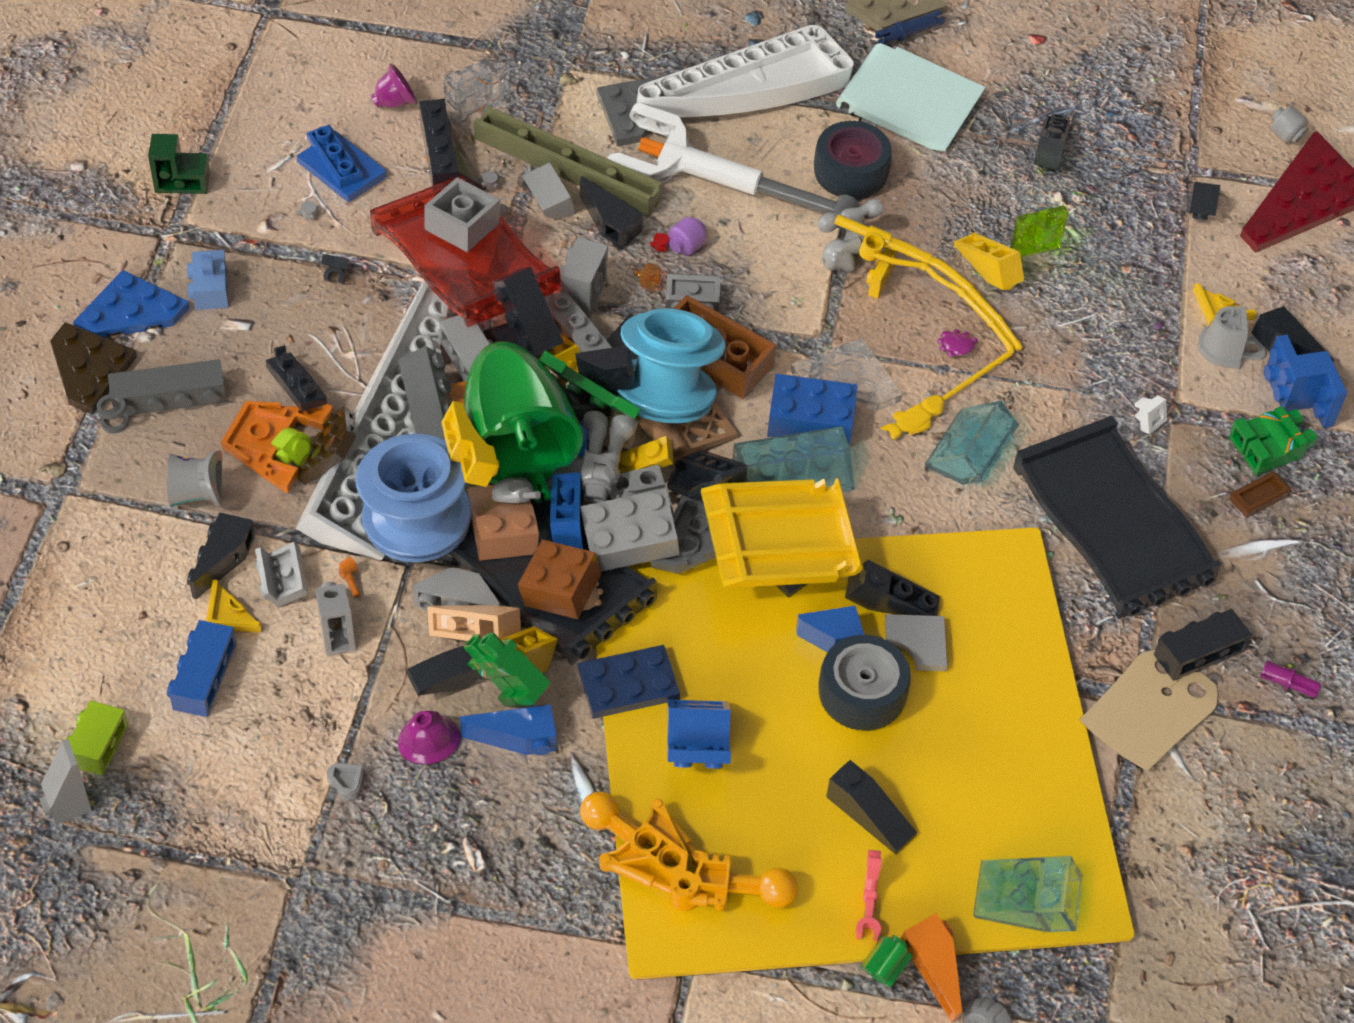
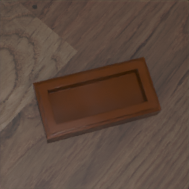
[1229,471,1292,518]

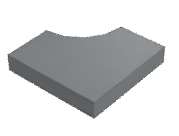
[884,614,947,671]

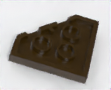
[50,322,137,414]
[296,406,356,485]

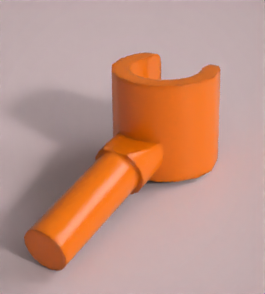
[339,557,360,598]

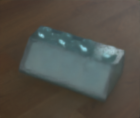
[732,426,854,492]

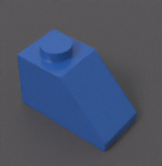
[796,606,864,652]

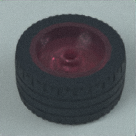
[814,120,892,199]

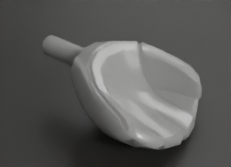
[492,477,541,503]
[963,998,1012,1023]

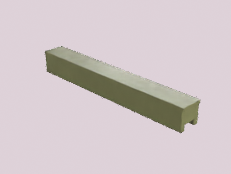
[473,106,662,217]

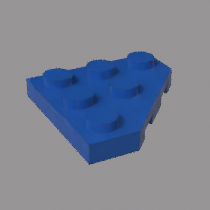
[73,270,190,338]

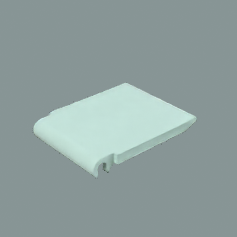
[836,44,985,151]

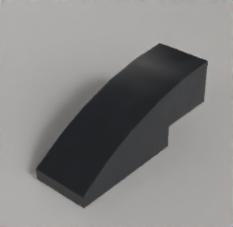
[406,646,486,696]

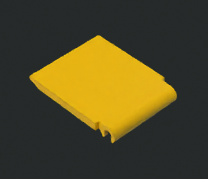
[701,478,863,588]

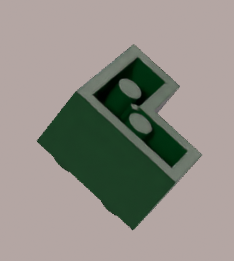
[148,134,210,194]

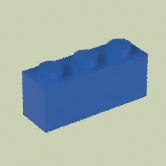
[167,620,237,717]

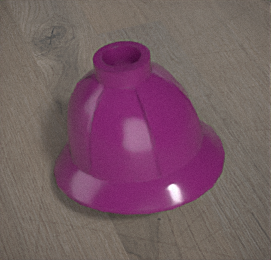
[371,63,418,108]
[398,710,461,765]

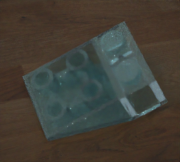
[973,856,1083,932]

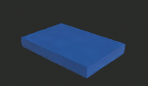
[297,130,387,203]

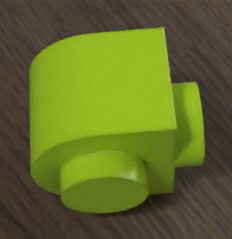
[271,428,312,466]

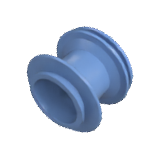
[356,433,472,563]

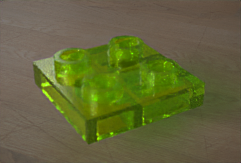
[1010,205,1069,258]

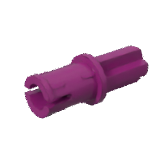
[1260,660,1321,698]

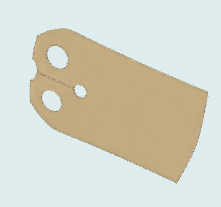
[1079,650,1218,771]

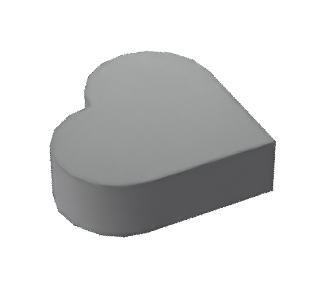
[327,763,365,800]

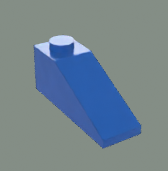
[550,472,583,549]
[460,704,556,755]

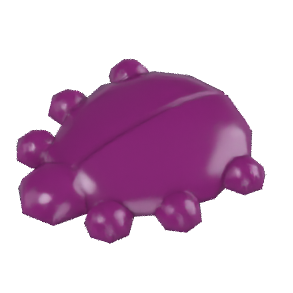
[937,329,978,357]

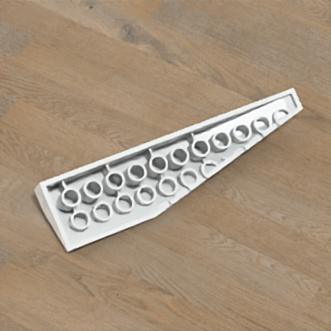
[296,274,451,560]

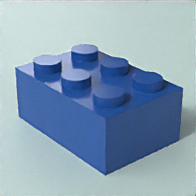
[767,374,858,448]

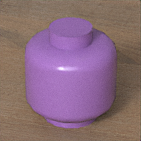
[668,217,707,256]

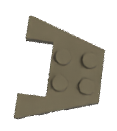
[846,0,947,31]

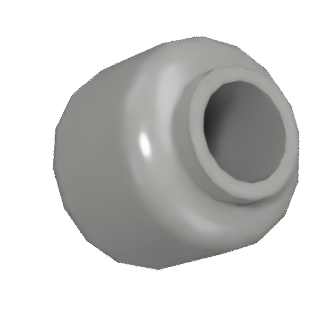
[1270,106,1309,143]

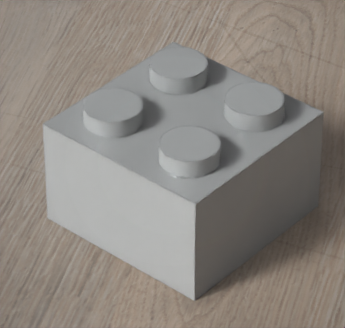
[425,177,500,252]
[556,237,608,319]

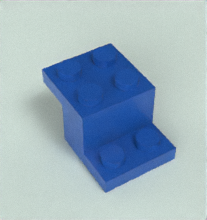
[1264,335,1347,429]
[667,699,731,768]

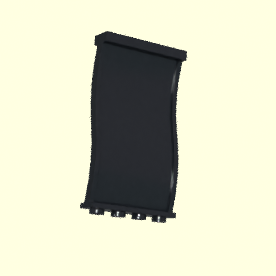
[1013,416,1221,619]
[448,482,657,666]

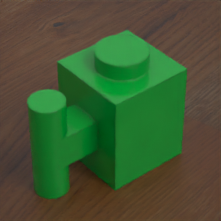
[859,935,913,988]

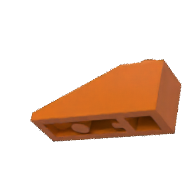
[900,913,962,1023]

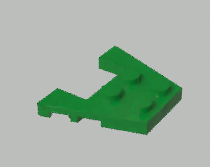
[539,351,640,419]

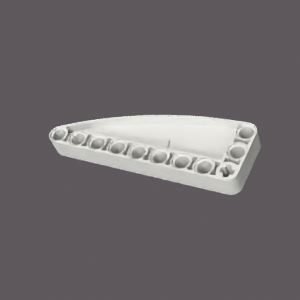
[637,25,854,117]

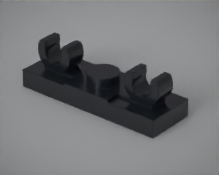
[266,345,327,412]

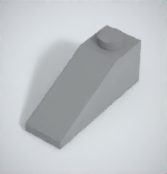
[39,739,92,825]

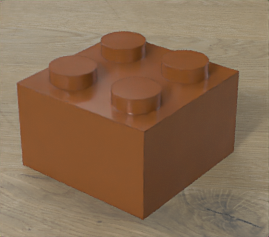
[518,539,601,619]

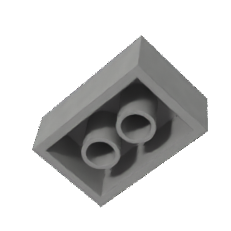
[580,488,680,571]

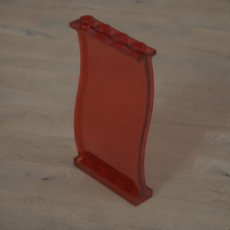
[370,176,561,328]

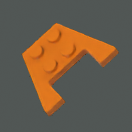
[221,401,334,493]

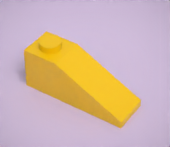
[954,232,1024,290]

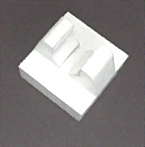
[1135,395,1167,434]

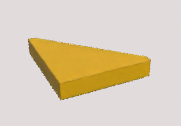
[1193,283,1257,325]
[206,580,262,633]

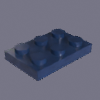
[577,645,680,719]

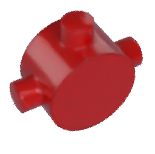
[650,233,670,252]

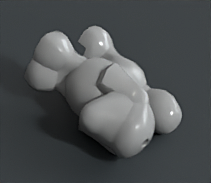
[818,199,891,273]

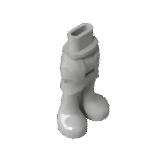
[581,411,636,503]

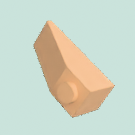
[428,605,521,641]

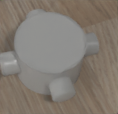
[481,172,500,190]
[298,201,321,220]

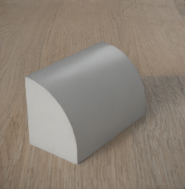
[522,162,575,219]

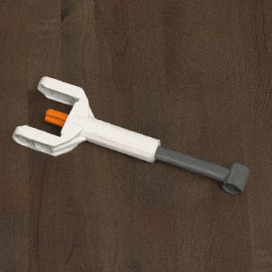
[607,103,860,230]

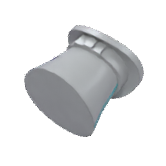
[167,451,223,507]

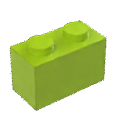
[66,700,128,776]

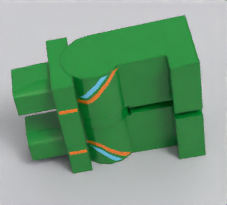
[1229,406,1317,476]
[463,632,551,707]

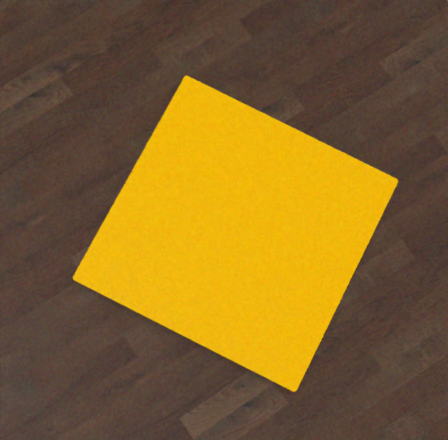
[596,527,1134,980]

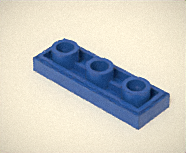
[306,124,364,188]

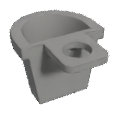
[1198,306,1265,369]

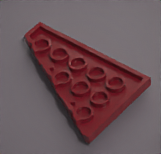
[1240,131,1354,253]

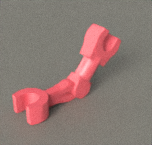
[855,850,882,941]

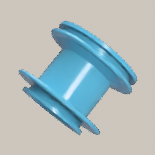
[614,308,726,423]

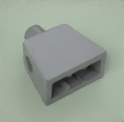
[315,582,356,656]

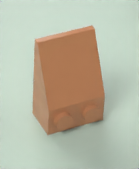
[466,485,539,561]

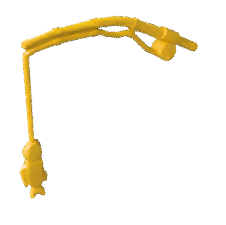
[834,214,1023,440]

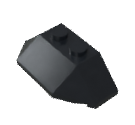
[667,450,748,500]

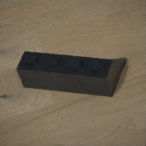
[419,99,485,196]

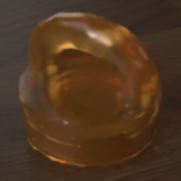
[633,263,661,291]

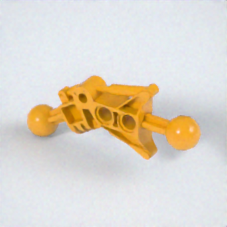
[579,791,798,911]

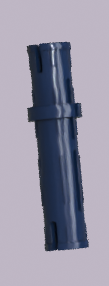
[875,10,944,45]

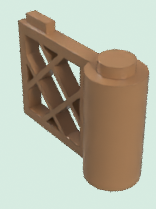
[639,401,738,465]

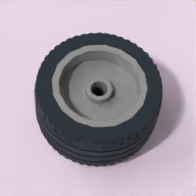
[818,634,911,731]

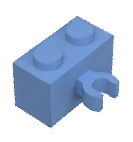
[187,250,228,310]

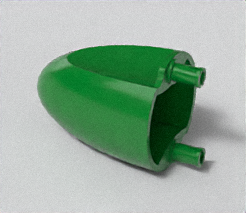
[464,341,583,503]

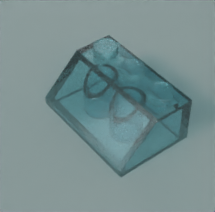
[925,400,1019,485]

